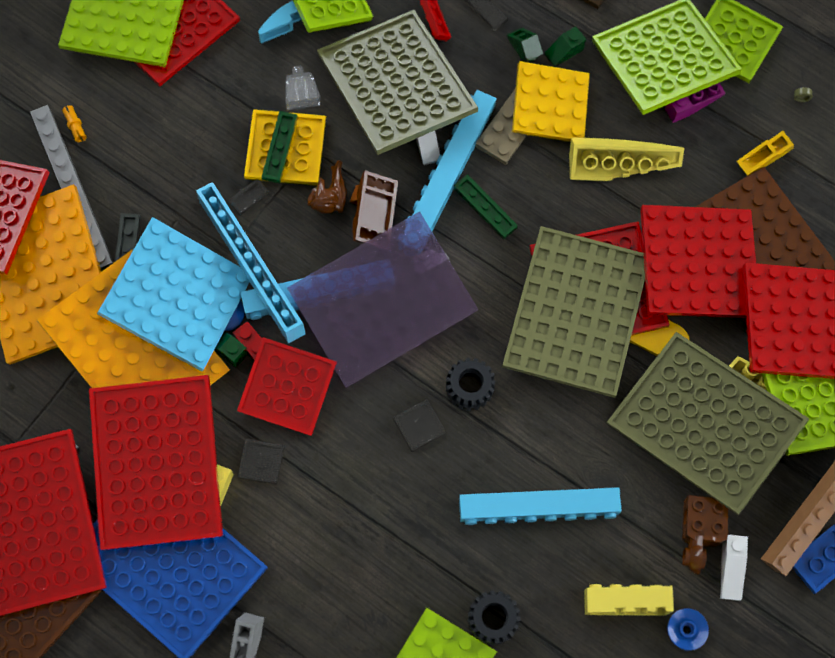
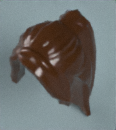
[308,160,347,214]

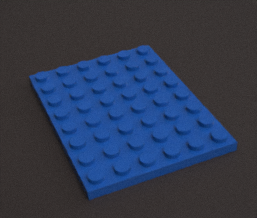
[93,519,268,658]

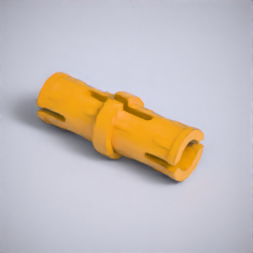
[62,105,87,142]

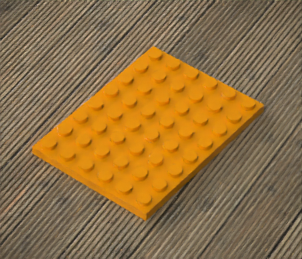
[0,184,101,365]
[37,250,230,388]

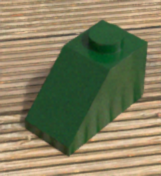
[544,26,586,67]
[507,28,543,62]
[214,332,249,368]

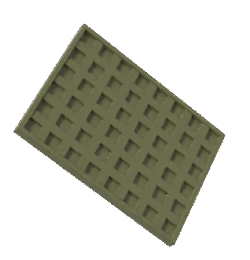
[502,226,645,398]

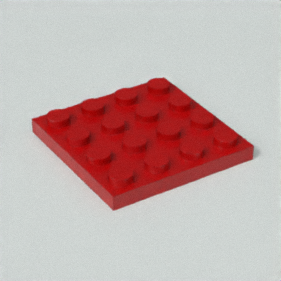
[237,337,337,436]

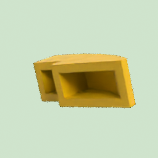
[737,131,794,176]

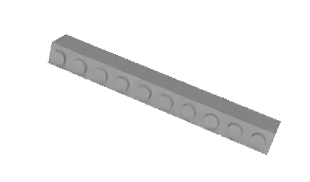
[30,105,114,272]

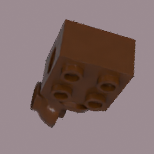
[682,495,728,575]

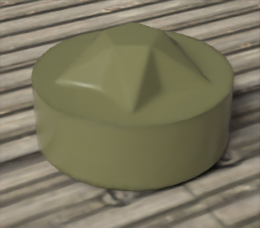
[794,87,813,102]

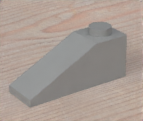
[230,613,264,658]

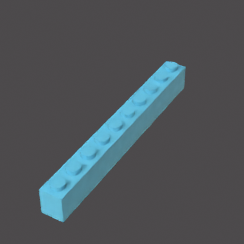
[397,90,497,257]
[196,182,306,343]

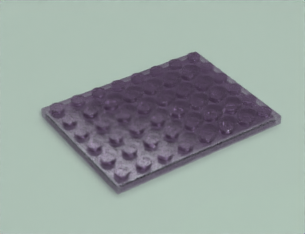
[287,212,478,388]

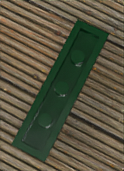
[262,111,298,183]
[453,174,518,240]

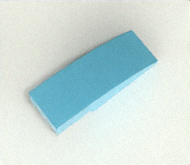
[258,0,302,43]

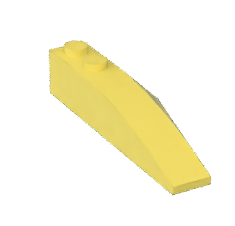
[569,137,684,181]

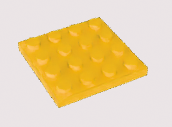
[512,61,589,142]
[244,110,326,185]

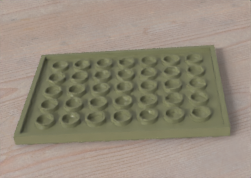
[317,10,478,155]
[607,332,809,516]

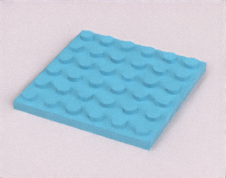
[97,217,250,371]

